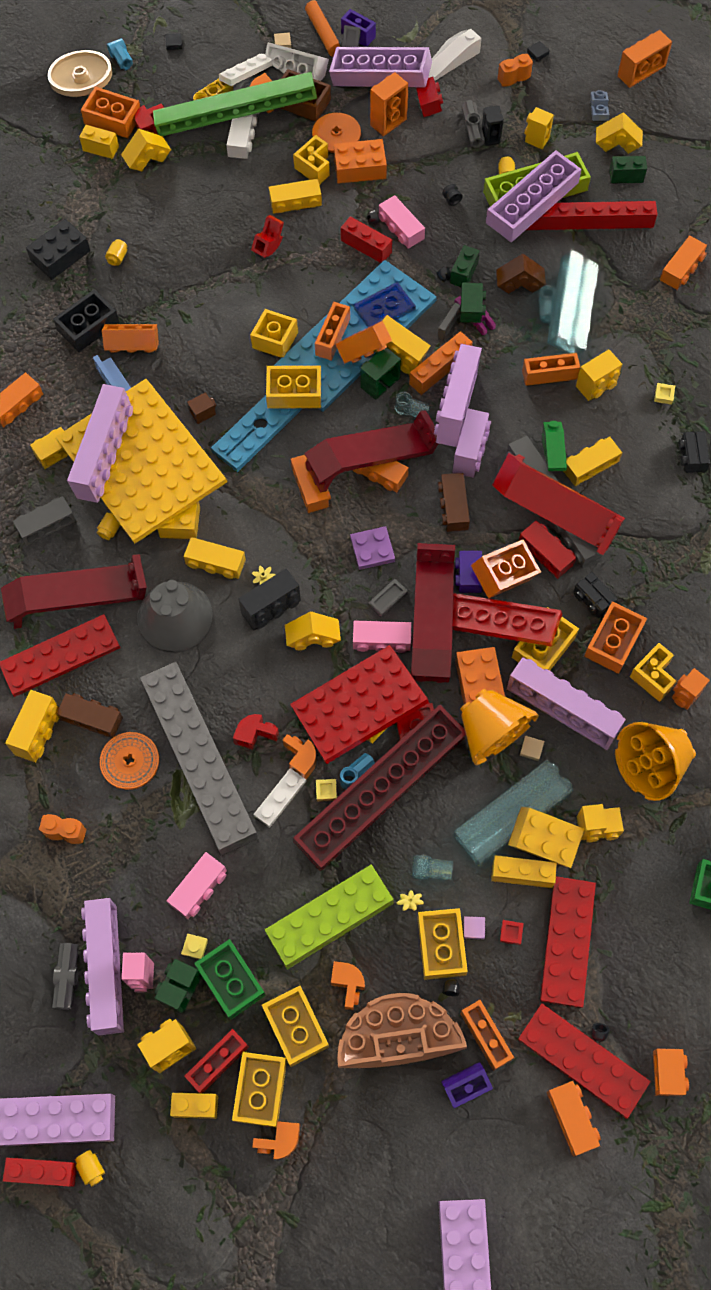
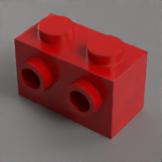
[416,76,444,117]

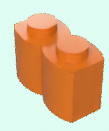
[498,54,533,87]
[39,814,87,844]

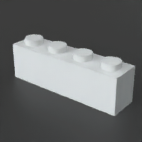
[227,112,260,159]

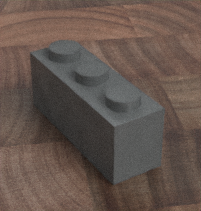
[13,496,76,546]

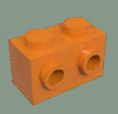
[672,668,710,710]
[653,1049,689,1096]

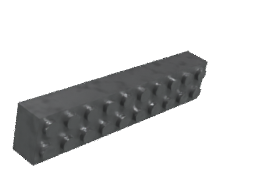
[140,662,258,856]

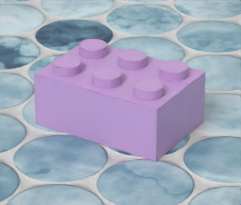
[453,409,491,478]

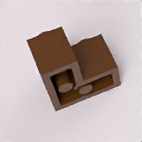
[496,254,546,294]

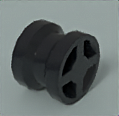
[442,184,463,206]

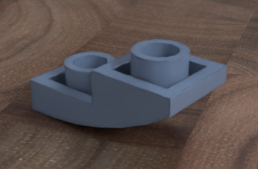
[591,90,610,121]

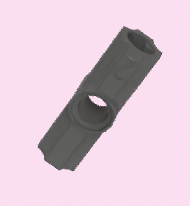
[462,100,485,148]
[52,943,79,1010]

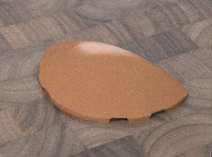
[337,993,467,1068]

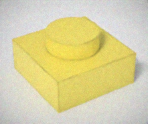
[654,383,675,405]
[316,779,337,801]
[181,934,208,959]

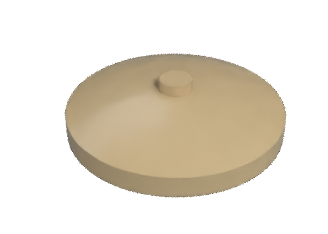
[48,50,112,97]

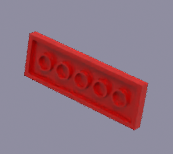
[452,593,562,647]
[0,614,120,697]
[540,876,596,1008]
[518,1004,651,1119]

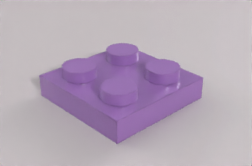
[350,526,395,570]

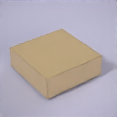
[274,33,291,48]
[520,736,544,761]

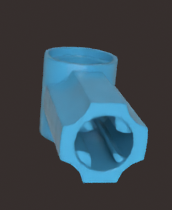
[107,38,133,70]
[340,753,375,790]

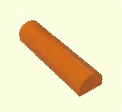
[305,0,340,57]

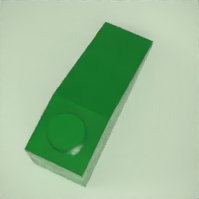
[542,421,567,471]

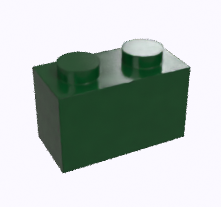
[609,156,647,183]
[450,245,480,287]
[460,283,486,323]

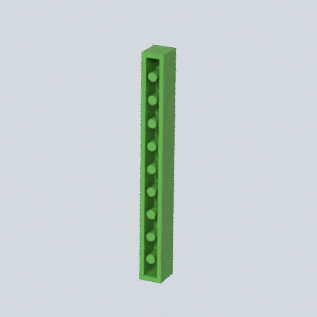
[153,72,317,136]

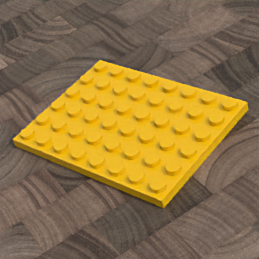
[56,379,227,544]

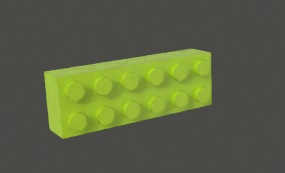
[483,152,591,207]
[265,864,393,970]

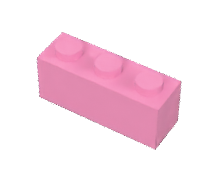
[378,195,425,249]
[353,621,411,653]
[167,852,227,919]
[122,953,154,992]

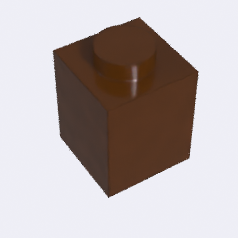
[187,392,217,424]

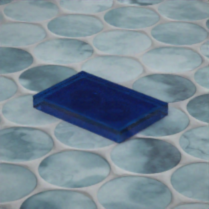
[353,282,416,327]

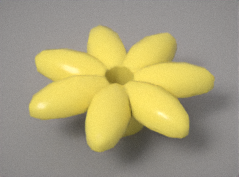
[252,566,275,584]
[397,891,424,911]

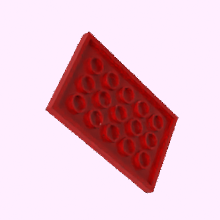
[290,645,429,764]

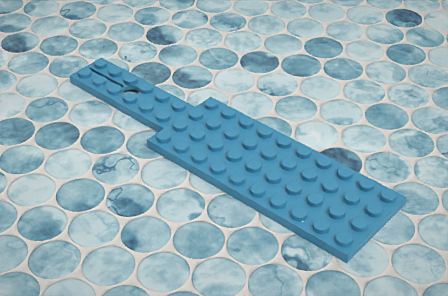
[211,260,437,472]

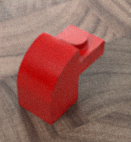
[135,103,164,134]
[251,215,284,258]
[233,714,279,750]

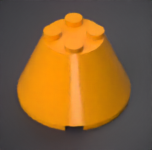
[460,689,539,765]
[615,722,696,801]

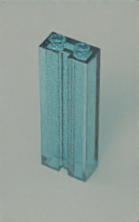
[547,250,599,355]
[453,760,573,867]

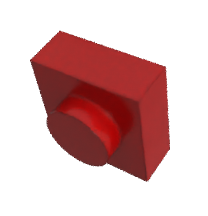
[500,920,524,945]

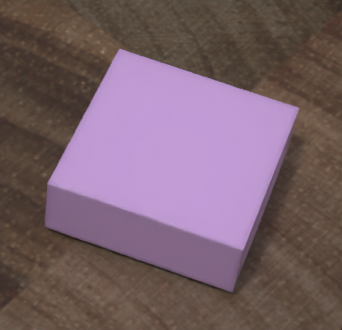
[464,916,485,939]

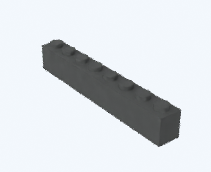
[506,436,603,568]

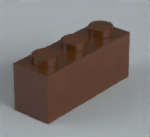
[438,473,470,532]
[56,693,123,738]

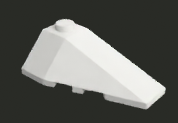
[428,29,481,80]
[265,42,329,81]

